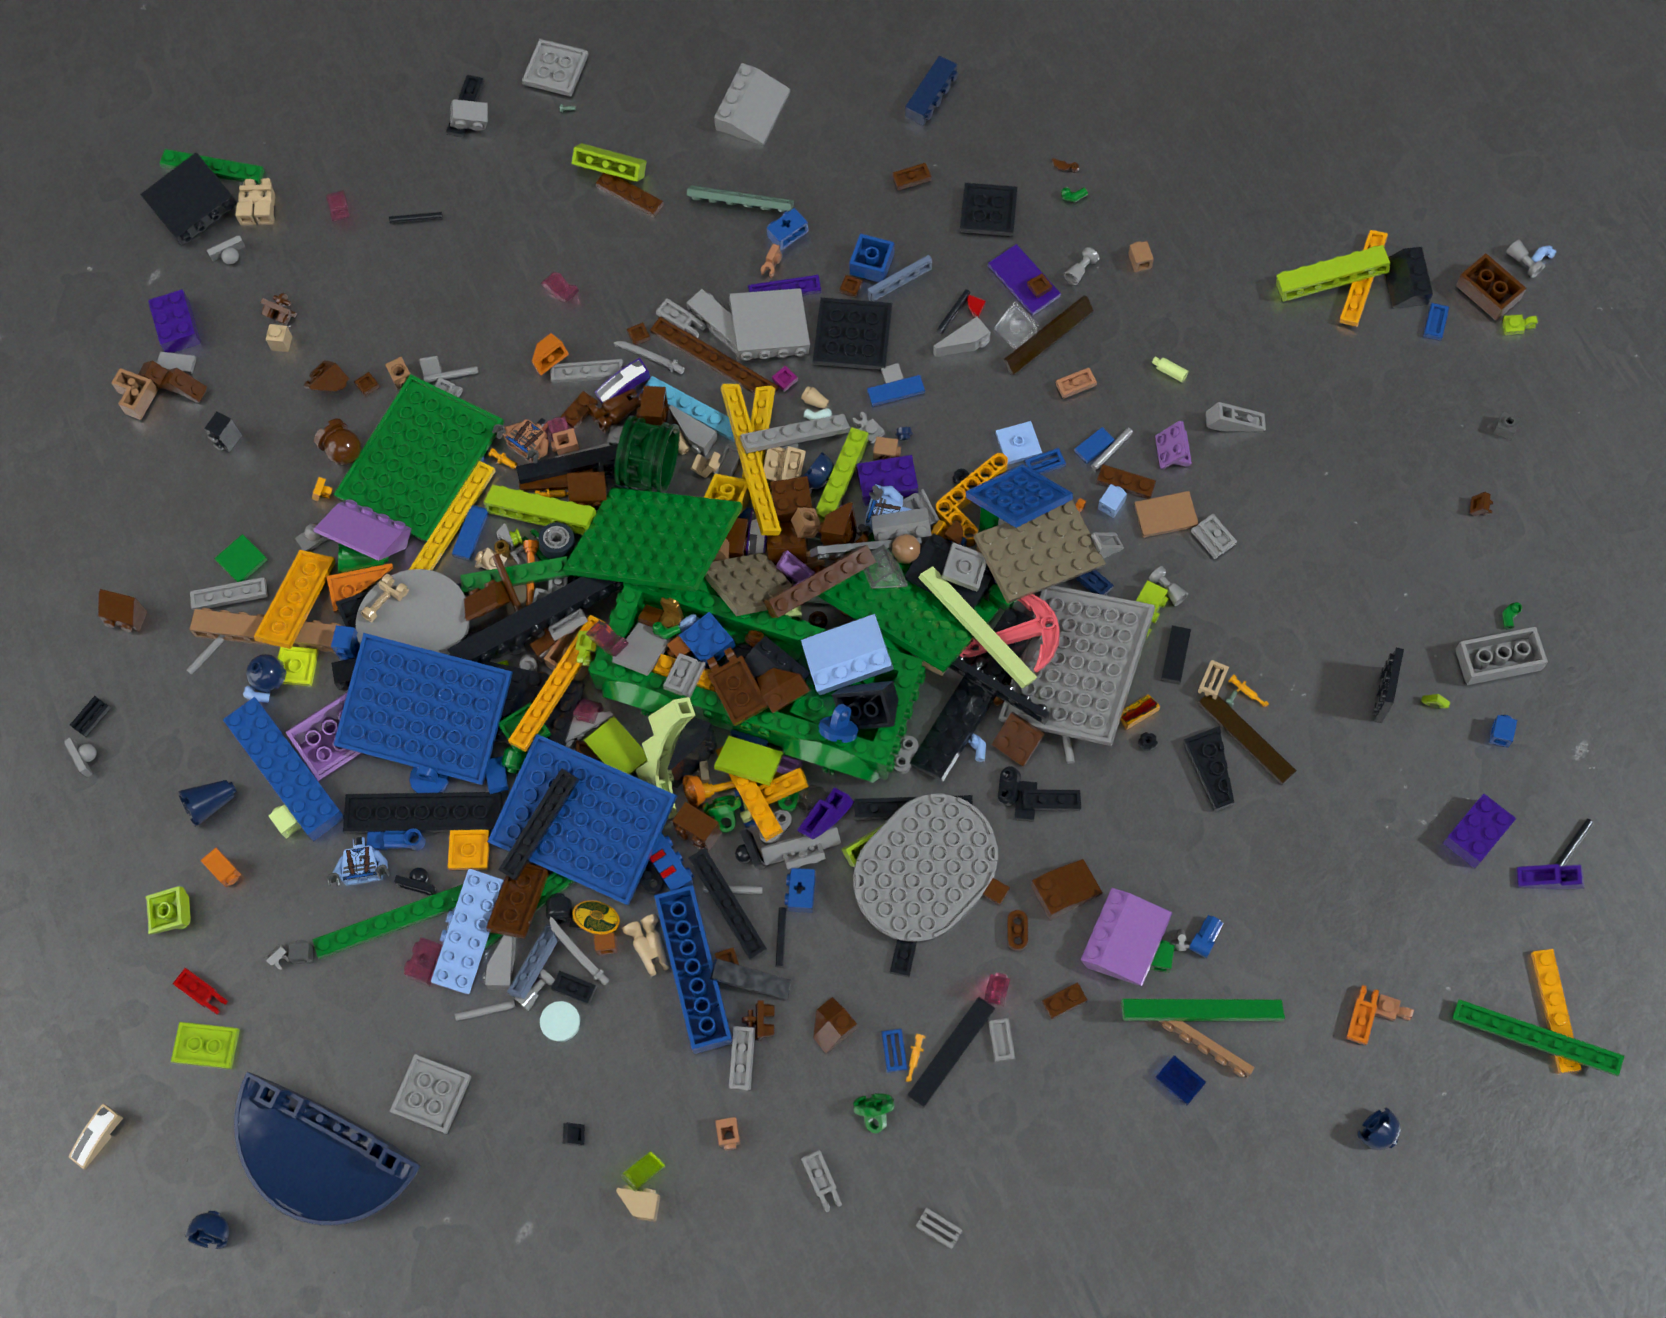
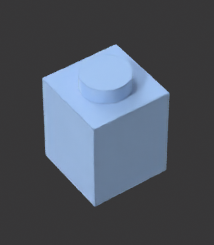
[1098,484,1127,518]

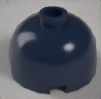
[803,452,834,489]
[246,654,286,693]
[1358,1108,1401,1150]
[185,1210,230,1249]

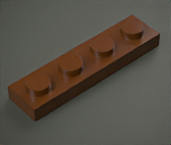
[596,173,664,218]

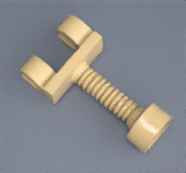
[361,574,409,622]

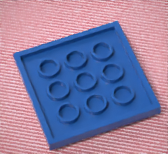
[966,464,1073,528]

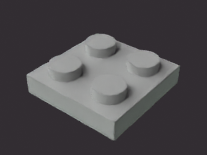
[941,542,987,592]

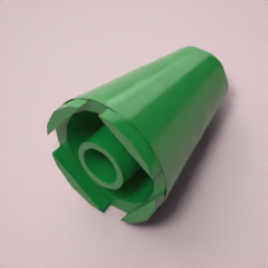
[338,543,388,574]

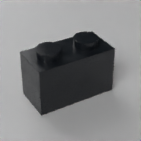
[204,411,242,453]

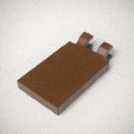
[707,647,769,726]

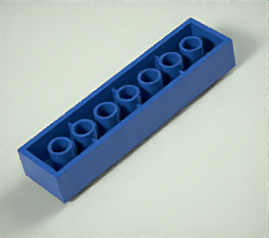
[223,697,344,842]
[654,885,733,1054]

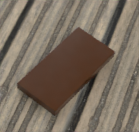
[486,863,550,939]

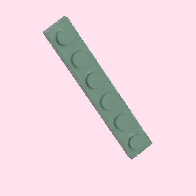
[687,185,794,213]

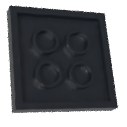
[960,183,1018,236]
[1372,647,1404,723]

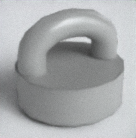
[519,654,538,671]

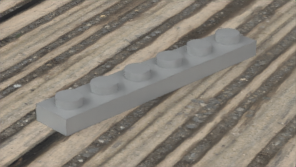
[740,414,850,453]

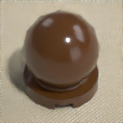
[314,418,361,465]

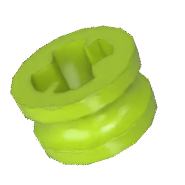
[509,528,523,547]

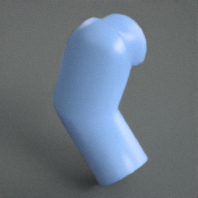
[676,614,700,637]
[968,734,986,762]

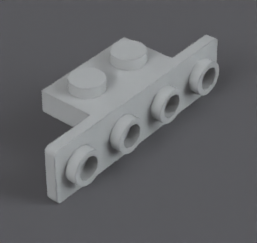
[761,826,841,870]

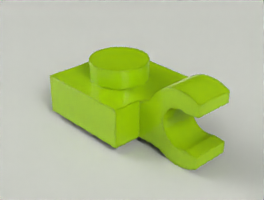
[1502,314,1538,335]
[575,631,599,666]

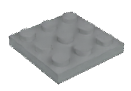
[522,39,588,96]
[389,1054,472,1134]

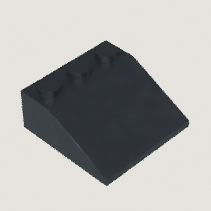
[667,717,717,788]

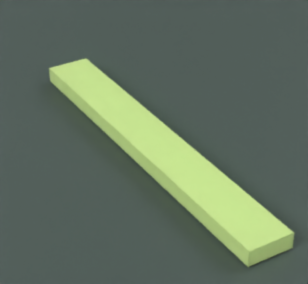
[918,567,1037,689]

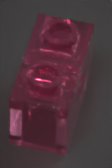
[404,937,443,987]

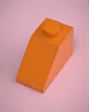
[532,333,569,376]
[200,848,242,887]

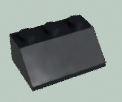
[1385,247,1433,309]
[745,636,810,688]
[832,681,899,730]

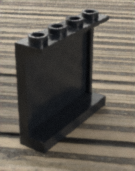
[140,152,237,245]

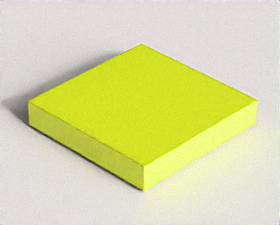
[278,647,319,687]

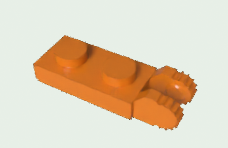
[1346,985,1379,1045]

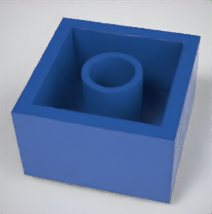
[849,234,895,282]
[679,612,736,669]

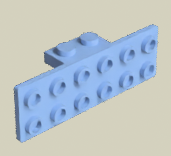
[431,869,504,994]

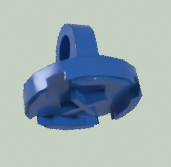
[818,704,858,743]
[409,766,449,793]

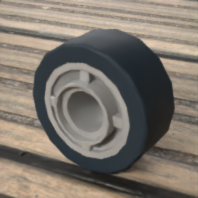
[538,522,575,559]

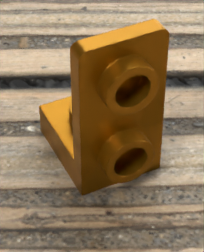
[659,598,684,637]

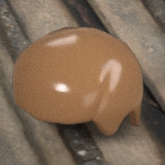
[892,534,920,564]

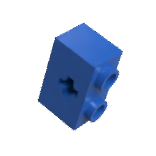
[766,208,808,251]
[331,625,360,661]
[785,868,816,913]

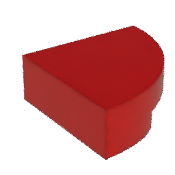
[968,295,986,318]

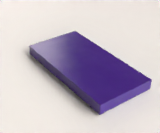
[988,244,1061,316]

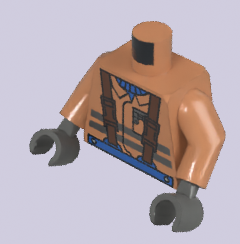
[492,418,549,463]

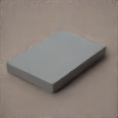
[612,623,673,676]

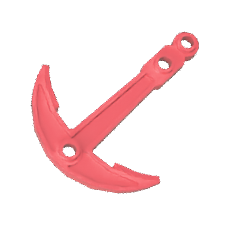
[959,594,1060,673]

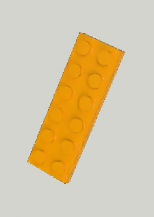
[254,550,336,649]

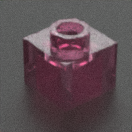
[547,417,569,441]

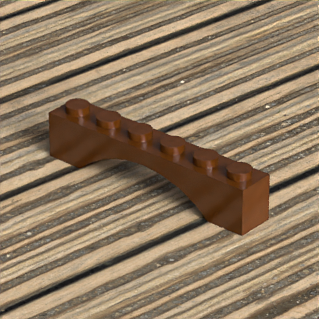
[763,545,876,618]

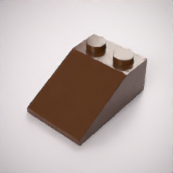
[1031,859,1103,921]

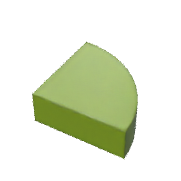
[1421,694,1450,708]

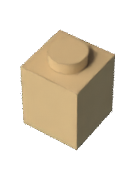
[266,324,293,352]

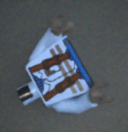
[857,485,912,537]
[327,837,390,886]

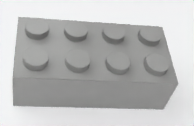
[1455,627,1548,685]

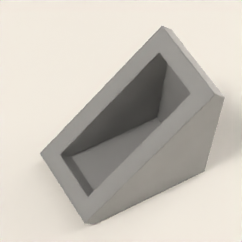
[1091,532,1124,558]

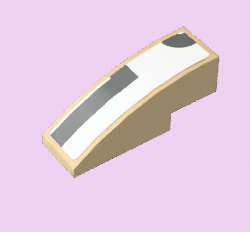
[69,1104,123,1170]

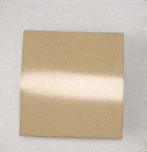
[763,446,806,482]

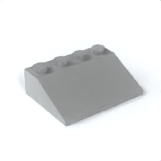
[714,63,790,146]

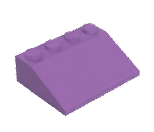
[313,499,411,561]
[286,691,361,781]
[1081,888,1172,986]

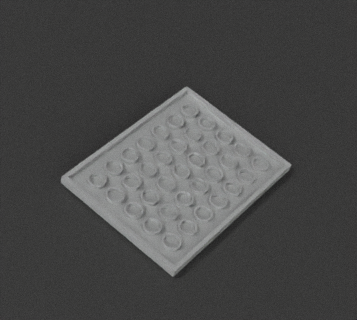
[999,586,1155,746]

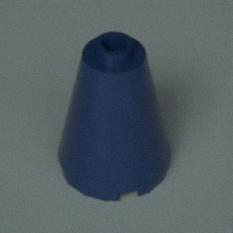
[178,780,236,827]

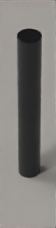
[389,212,443,223]
[936,289,971,334]
[1555,819,1594,866]
[775,907,787,968]

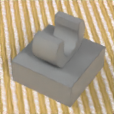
[264,944,290,970]

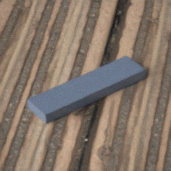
[868,255,932,301]
[507,924,559,999]

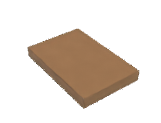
[1134,491,1199,538]

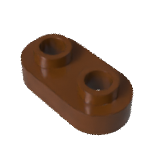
[1007,910,1028,951]

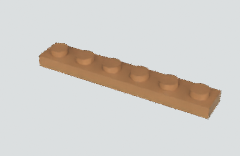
[1159,1021,1255,1078]

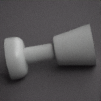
[1506,240,1545,278]
[1064,247,1100,285]
[1149,566,1189,606]
[514,968,555,1011]

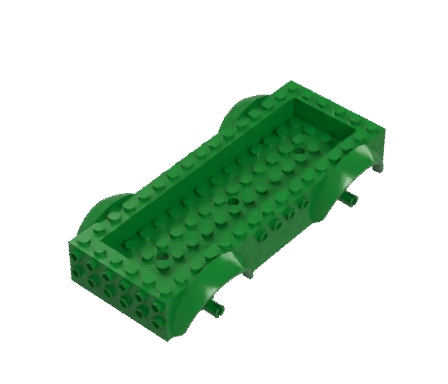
[588,578,926,783]

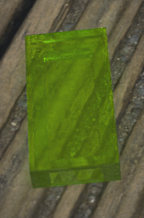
[621,1151,665,1191]

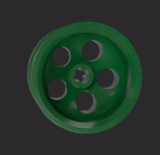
[615,415,680,493]

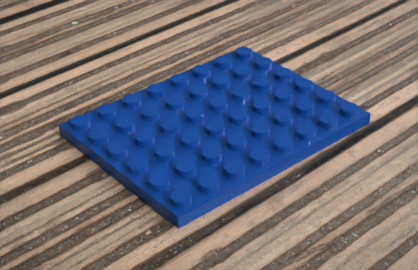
[333,633,513,785]
[488,734,677,905]

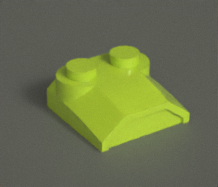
[145,886,191,935]

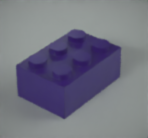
[148,289,201,353]
[857,455,918,507]
[1443,793,1517,868]

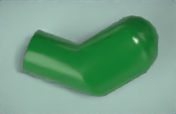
[1061,187,1088,202]
[1502,602,1522,629]
[652,622,682,639]

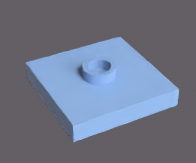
[995,421,1042,465]

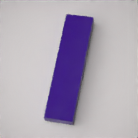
[748,275,821,296]

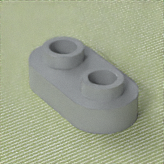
[893,736,918,774]
[759,810,792,845]

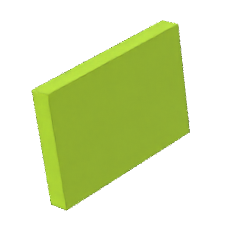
[584,716,648,775]
[714,736,783,786]
[171,1022,240,1070]

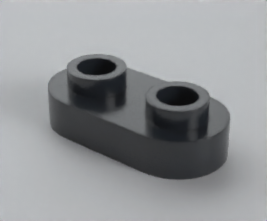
[998,766,1021,806]
[639,861,664,894]

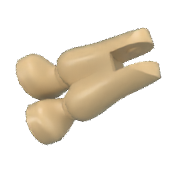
[622,914,670,976]

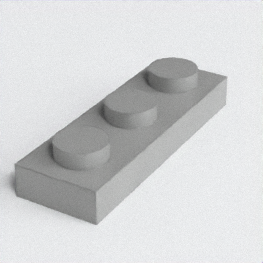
[729,1026,755,1090]

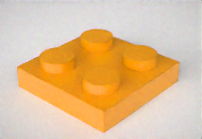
[448,830,490,870]

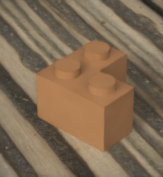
[111,368,158,420]

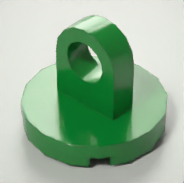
[702,795,742,832]
[853,1093,895,1133]

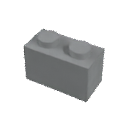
[450,99,488,131]

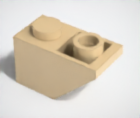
[616,1185,660,1222]

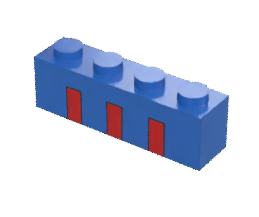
[649,832,694,891]

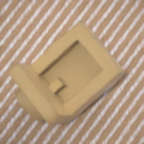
[690,451,721,478]
[475,548,507,570]

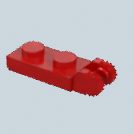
[172,968,228,1015]

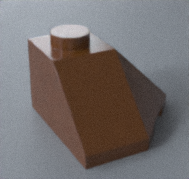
[304,360,349,391]
[757,668,811,713]
[813,997,858,1054]

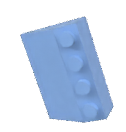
[801,614,894,695]

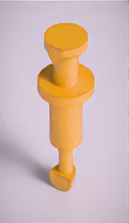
[488,448,518,469]
[535,488,569,498]
[1228,674,1269,707]
[905,1033,926,1082]

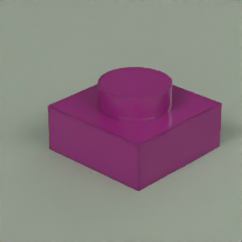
[772,366,798,392]

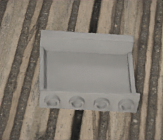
[729,288,810,361]

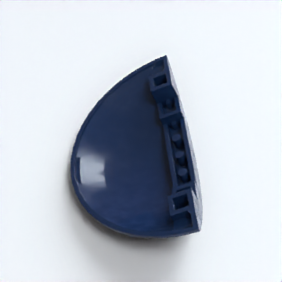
[234,1072,421,1225]

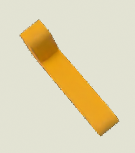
[936,453,1008,547]

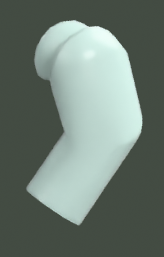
[803,408,832,420]

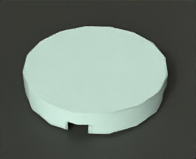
[540,1001,581,1042]

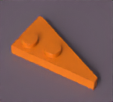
[326,563,393,612]

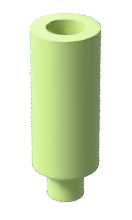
[1152,357,1189,383]

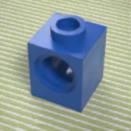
[1489,715,1517,748]

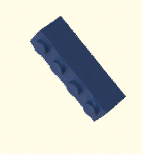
[905,56,958,125]

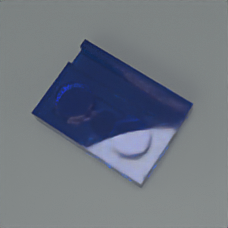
[1155,1055,1206,1106]

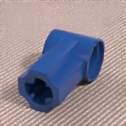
[384,828,426,851]
[1188,915,1223,958]

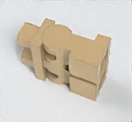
[236,178,276,225]

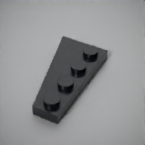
[1183,726,1234,811]

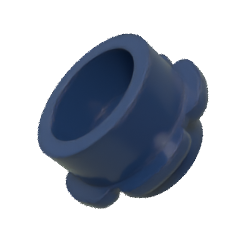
[895,427,913,440]

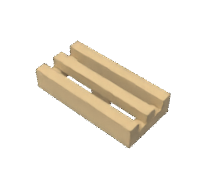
[1198,660,1229,700]

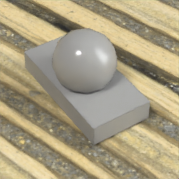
[207,235,245,265]
[295,520,329,552]
[64,738,97,777]

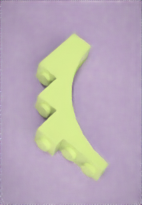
[636,697,696,820]

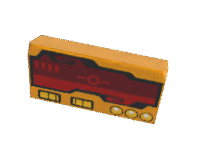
[1120,694,1160,730]

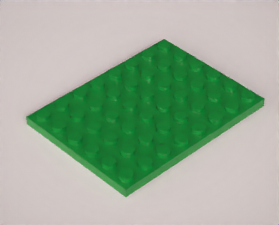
[334,374,504,542]
[563,487,743,592]
[817,532,1000,673]

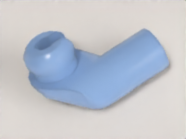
[1531,246,1556,263]
[243,686,270,703]

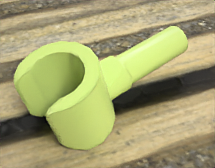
[740,801,753,823]

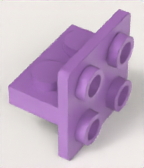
[1155,421,1192,469]

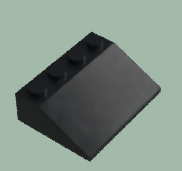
[904,533,995,609]

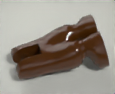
[587,388,641,434]

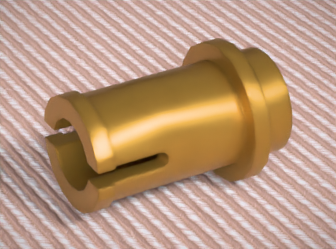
[494,540,511,559]

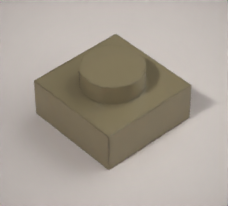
[697,761,711,784]

